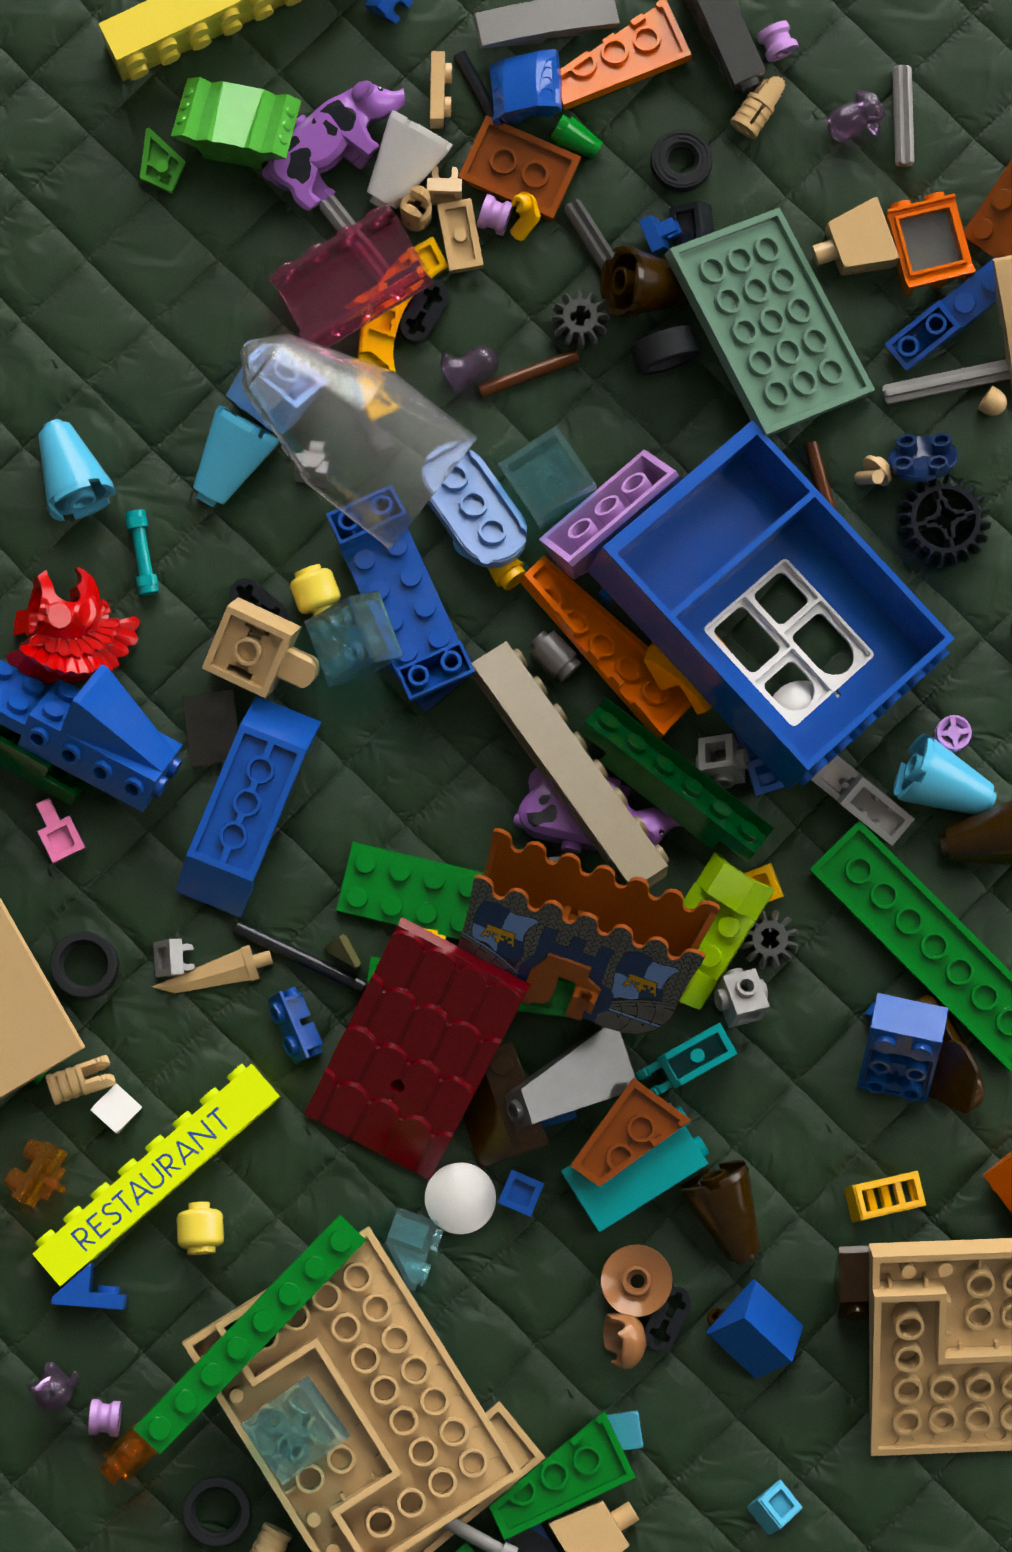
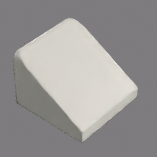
[90,1083,143,1134]

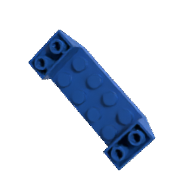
[326,486,475,702]
[176,696,322,918]

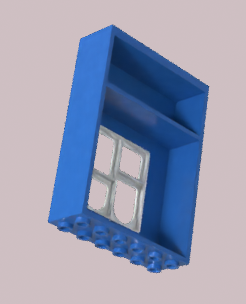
[587,420,955,790]

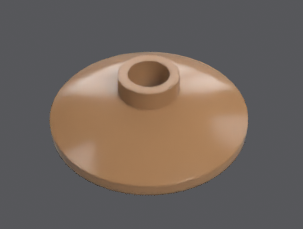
[601,1244,673,1317]

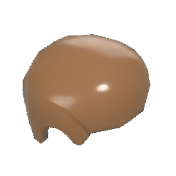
[603,1313,647,1369]

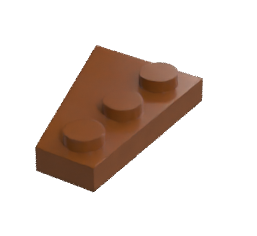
[570,1078,691,1187]

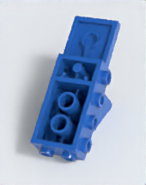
[0,660,183,812]

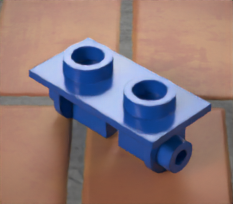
[268,987,323,1064]

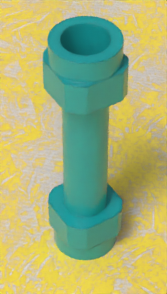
[125,509,160,596]

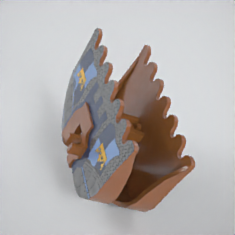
[458,828,720,1034]

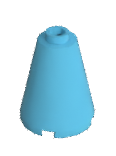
[193,405,280,507]
[38,419,116,521]
[893,734,996,815]

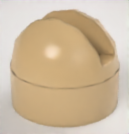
[977,385,1007,416]

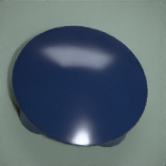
[888,433,958,482]

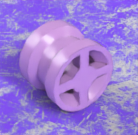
[756,20,799,62]
[476,194,513,236]
[933,715,972,753]
[88,1399,122,1437]

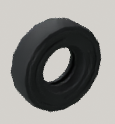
[651,129,712,192]

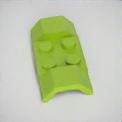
[679,852,775,1010]

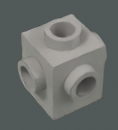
[696,733,750,789]
[714,968,770,1028]

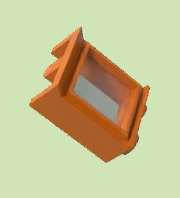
[885,192,977,297]

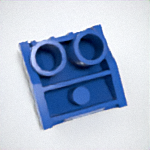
[490,49,562,126]

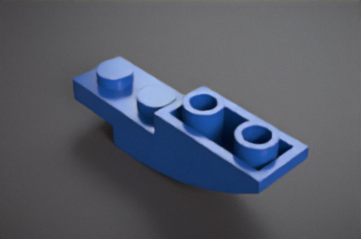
[885,257,997,371]

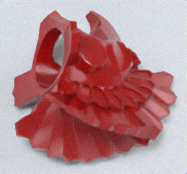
[6,567,141,684]

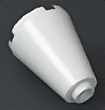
[367,110,453,212]

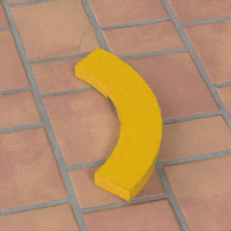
[358,236,448,420]

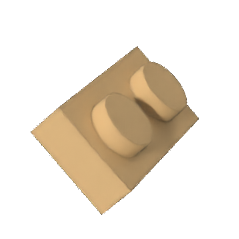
[430,51,452,129]
[437,198,484,274]

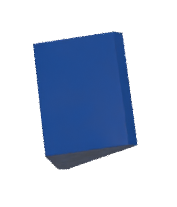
[706,1279,803,1379]

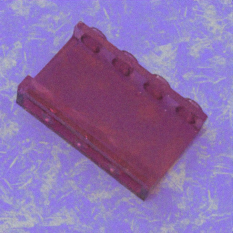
[269,205,434,355]

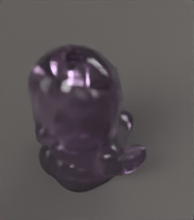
[826,89,885,142]
[439,345,499,394]
[27,1362,79,1411]

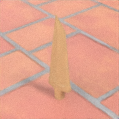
[152,945,274,993]

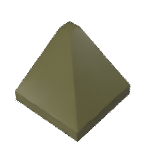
[325,934,362,970]

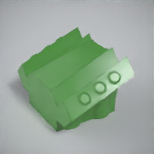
[171,77,301,169]

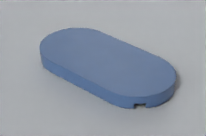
[419,446,527,568]

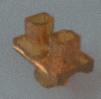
[4,1139,68,1208]
[99,1422,158,1484]

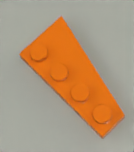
[560,0,692,111]

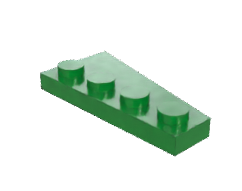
[489,1411,636,1540]

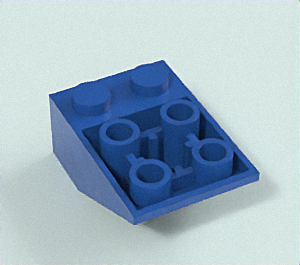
[857,993,948,1102]

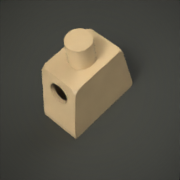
[811,197,900,275]
[548,1499,640,1552]

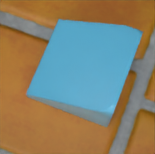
[607,1410,643,1450]
[747,1479,803,1535]

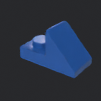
[51,1263,128,1310]

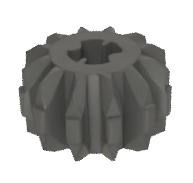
[550,289,610,350]
[739,910,799,969]

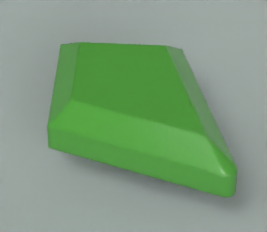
[140,128,186,194]

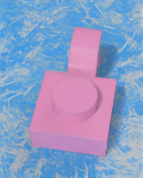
[36,798,86,863]

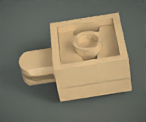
[202,597,320,698]

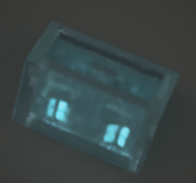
[386,1207,444,1291]

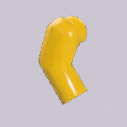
[510,192,541,241]

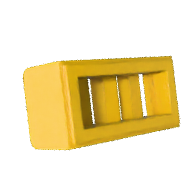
[844,1171,926,1223]

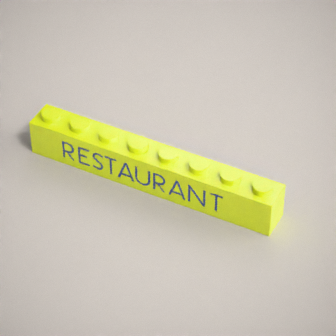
[32,1064,281,1287]

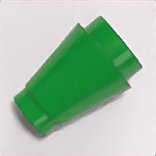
[549,114,603,160]

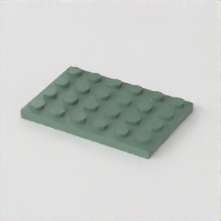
[664,207,875,436]

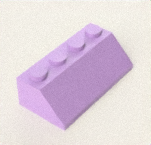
[538,449,680,580]

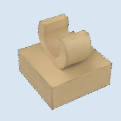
[427,166,462,205]

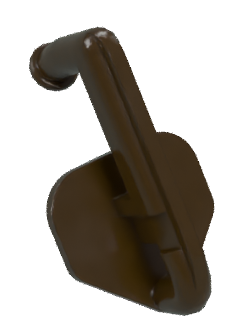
[914,993,985,1113]

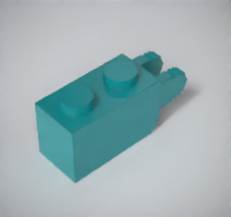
[634,1023,738,1095]

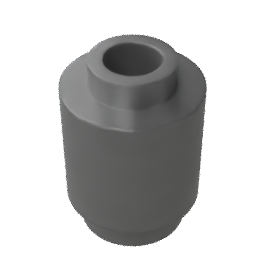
[529,631,581,683]

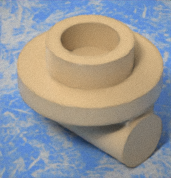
[854,455,892,486]

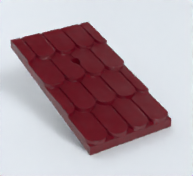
[304,917,531,1180]

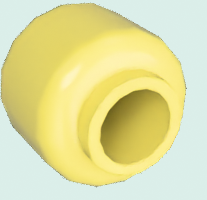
[290,564,341,619]
[176,1202,224,1255]

